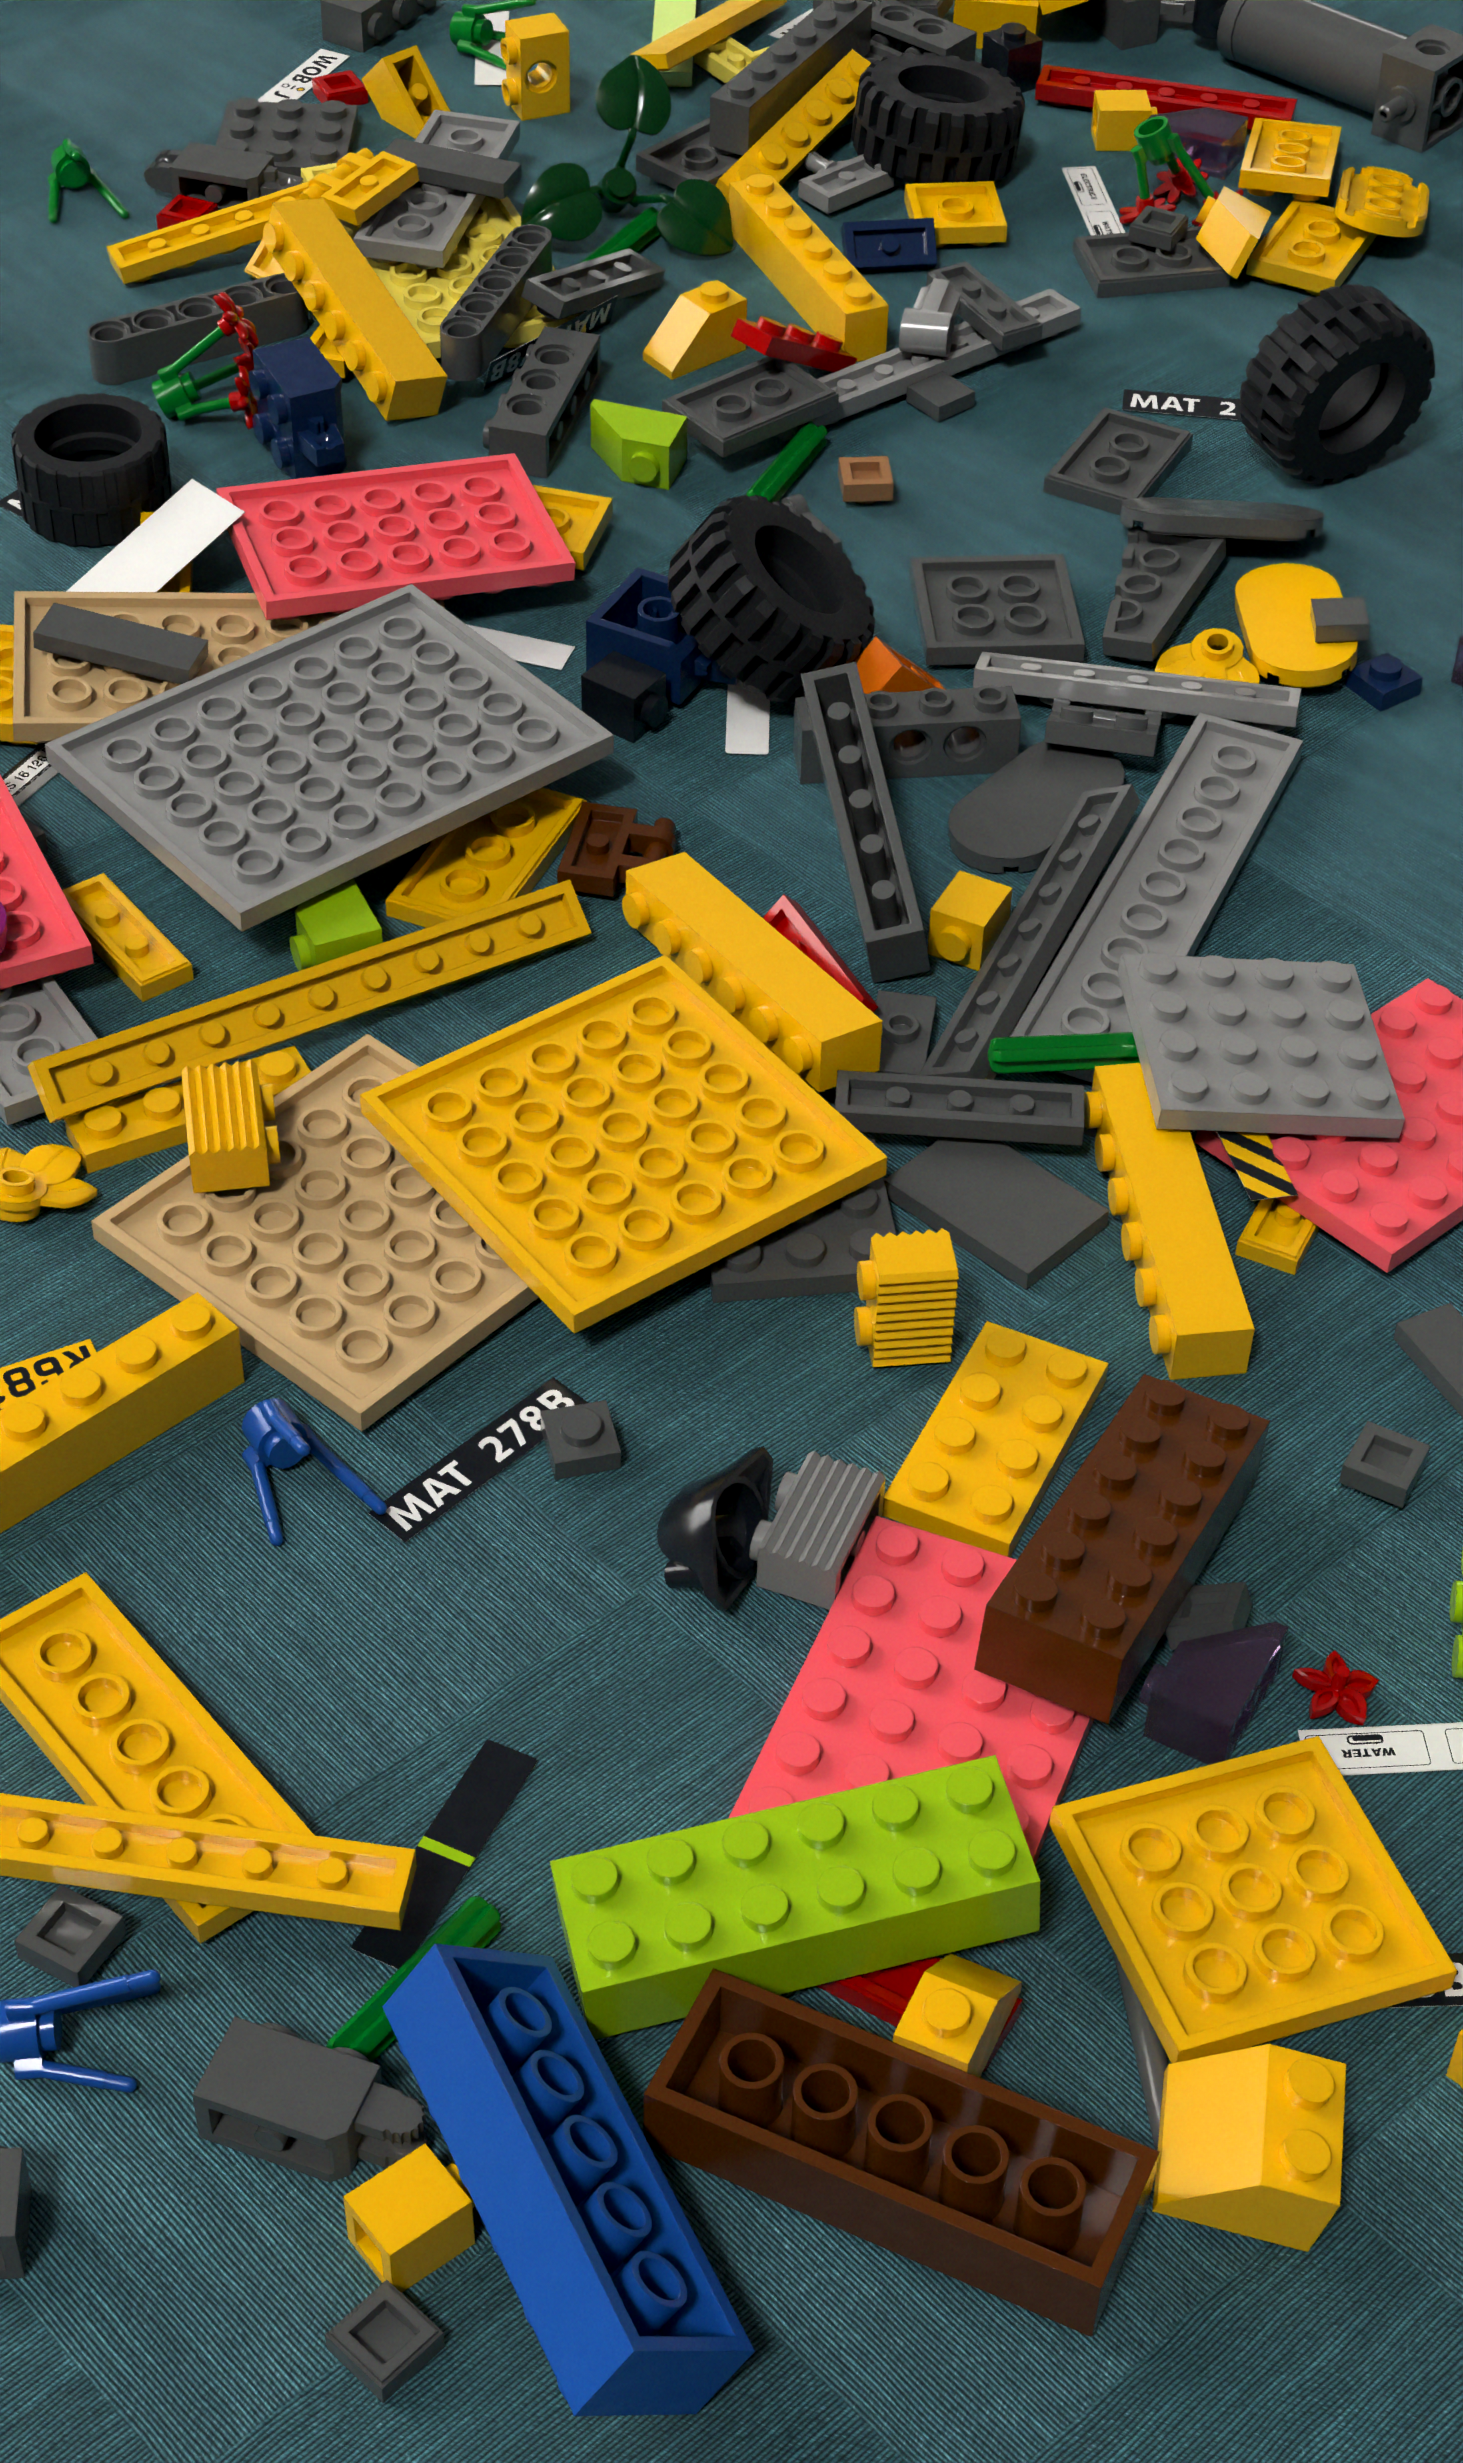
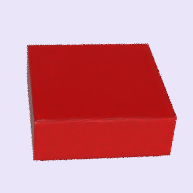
[312,70,368,105]
[156,194,218,230]

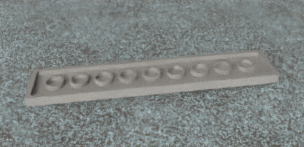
[1010,712,1304,1083]

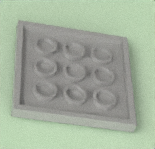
[1118,952,1405,1138]

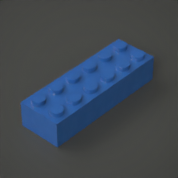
[382,1943,755,2416]

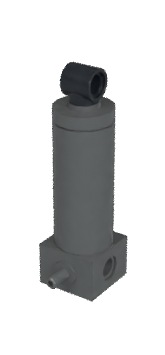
[1192,0,1463,153]

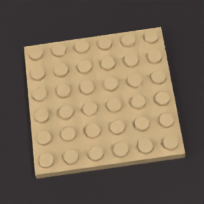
[91,1034,538,1432]

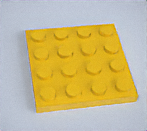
[1049,1736,1457,2063]

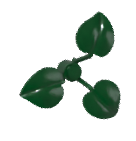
[521,55,733,256]

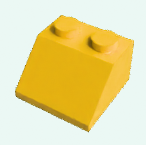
[1152,2044,1346,2252]

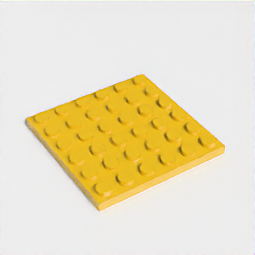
[360,955,887,1334]

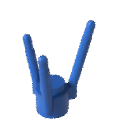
[242,1398,387,1546]
[0,1969,161,2093]

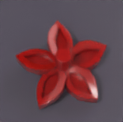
[1292,1650,1379,1726]

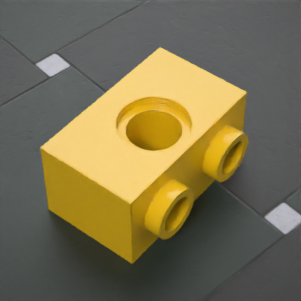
[500,12,570,121]

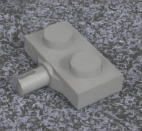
[798,151,894,214]

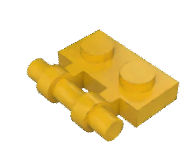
[299,148,419,226]

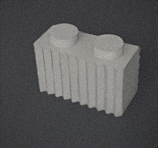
[749,1451,886,1610]

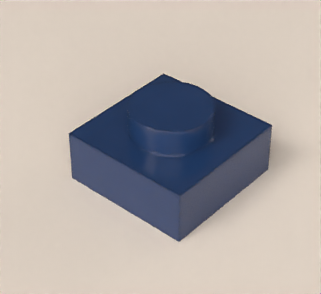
[1345,653,1423,712]

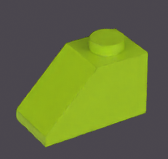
[590,399,688,490]
[289,879,383,971]

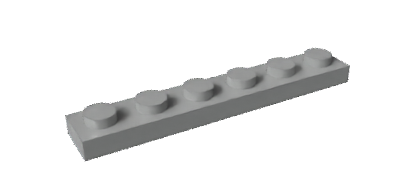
[973,651,1301,731]

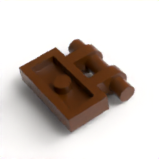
[557,802,677,897]

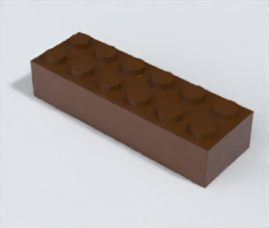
[974,1374,1270,1724]
[644,1968,1160,2337]

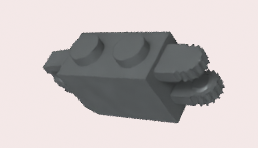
[143,142,303,210]

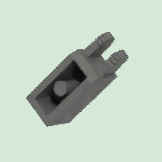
[192,2017,428,2183]

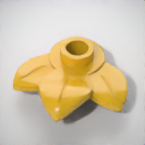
[1155,628,1260,684]
[0,1144,98,1222]

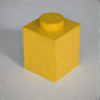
[1091,90,1158,151]
[927,870,1012,971]
[343,2143,476,2293]

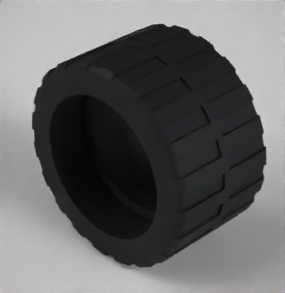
[11,393,173,548]

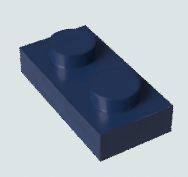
[841,218,937,272]

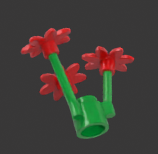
[1119,116,1243,226]
[151,292,259,430]

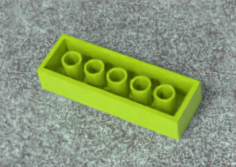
[550,1755,1040,2040]

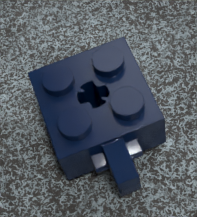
[249,337,347,479]
[586,567,740,705]

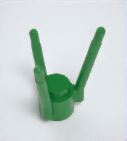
[449,0,536,69]
[47,138,129,224]

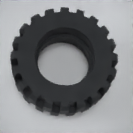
[851,52,1026,184]
[1240,284,1435,484]
[668,495,875,704]

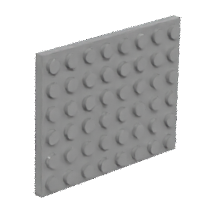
[45,584,614,932]

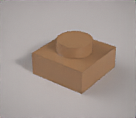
[838,456,894,504]

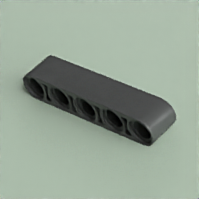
[440,224,553,382]
[87,273,309,385]

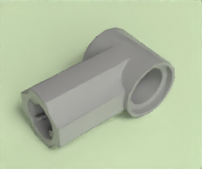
[899,279,961,357]

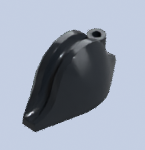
[657,1446,774,1611]

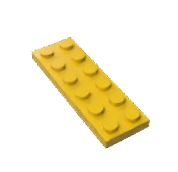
[0,1572,315,1944]

